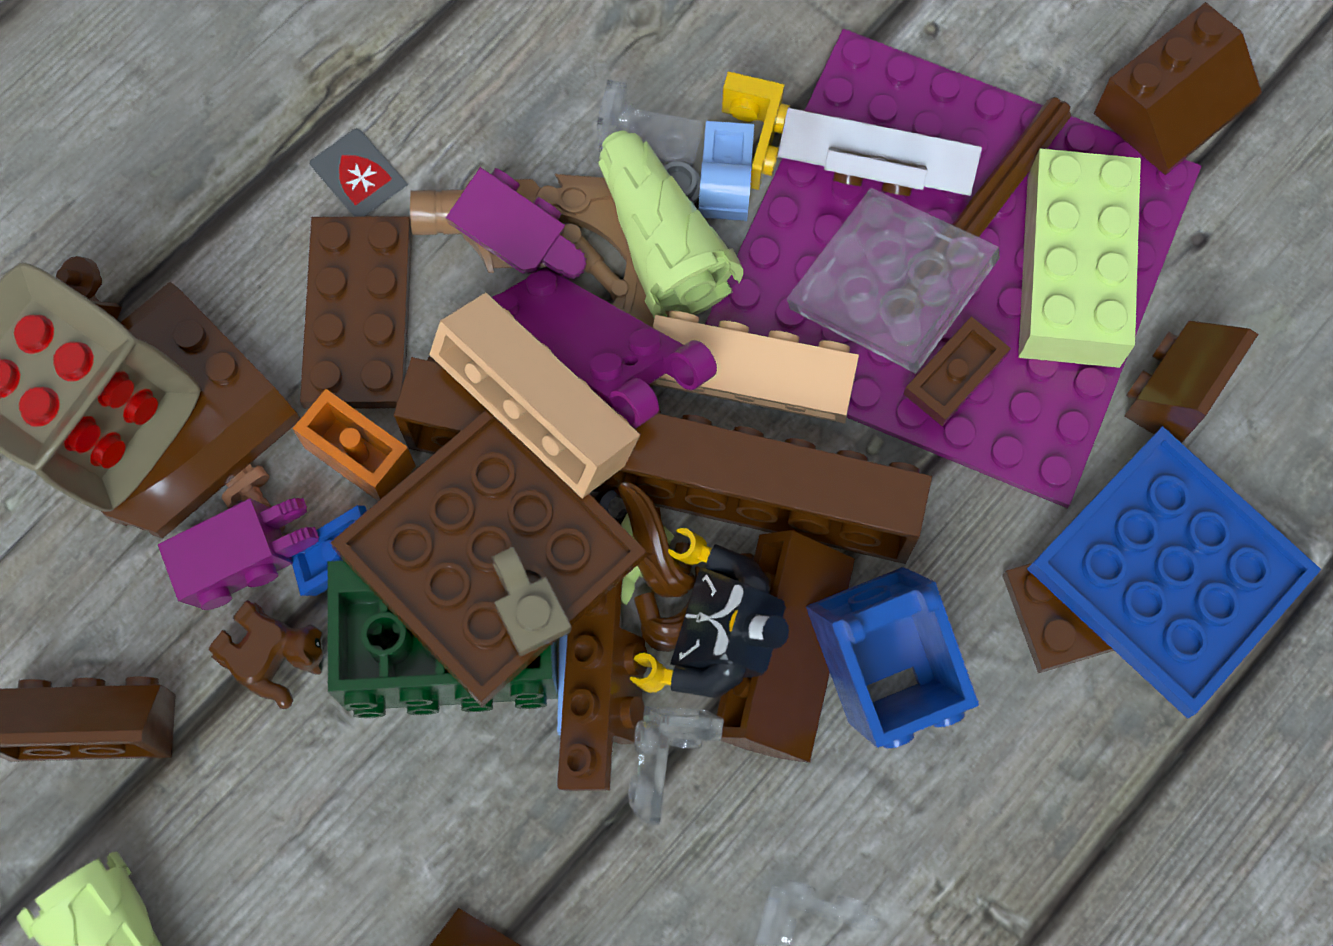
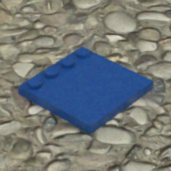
[1027,426,1321,719]

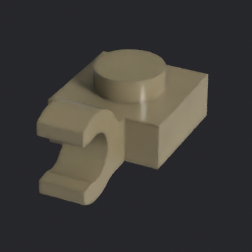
[492,547,571,657]

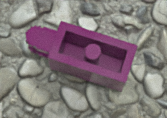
[157,497,319,610]

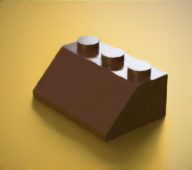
[1093,2,1262,176]
[0,676,176,762]

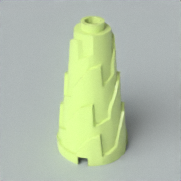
[598,130,744,318]
[16,851,161,946]

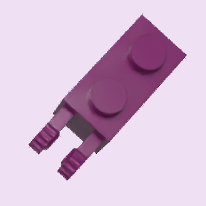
[446,167,587,280]

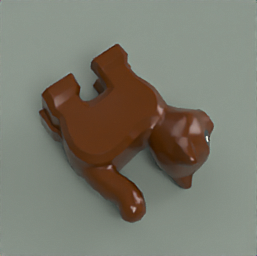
[208,600,325,709]

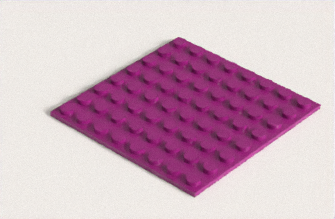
[705,29,1201,509]

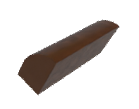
[711,530,855,763]

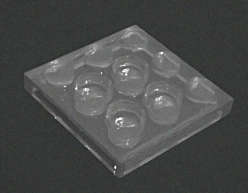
[787,188,1000,373]

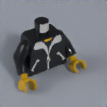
[630,528,789,698]

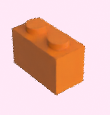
[292,389,416,501]

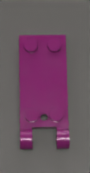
[491,268,717,429]

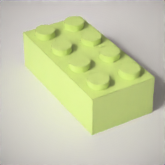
[1018,149,1141,368]

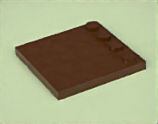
[330,409,647,707]

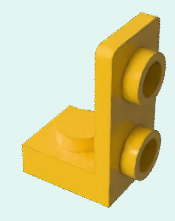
[722,71,790,190]

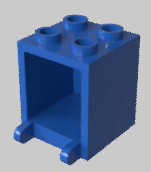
[806,567,979,749]

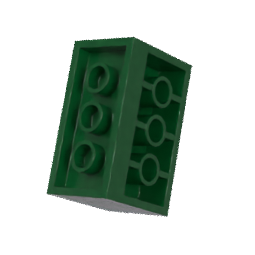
[327,560,558,718]

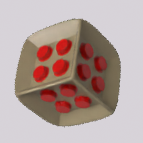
[0,262,201,512]

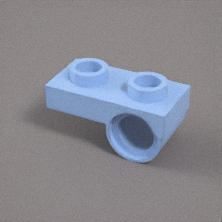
[699,121,754,221]

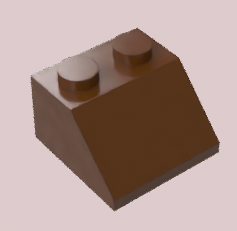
[1124,321,1259,443]

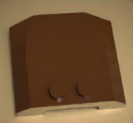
[101,282,300,539]

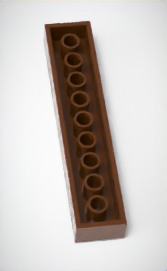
[394,356,932,564]

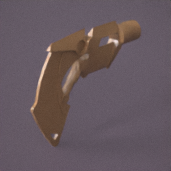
[410,174,673,387]

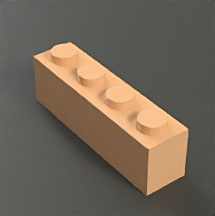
[429,293,640,498]
[650,311,859,423]

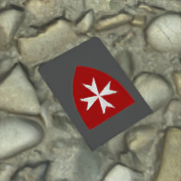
[309,128,408,217]

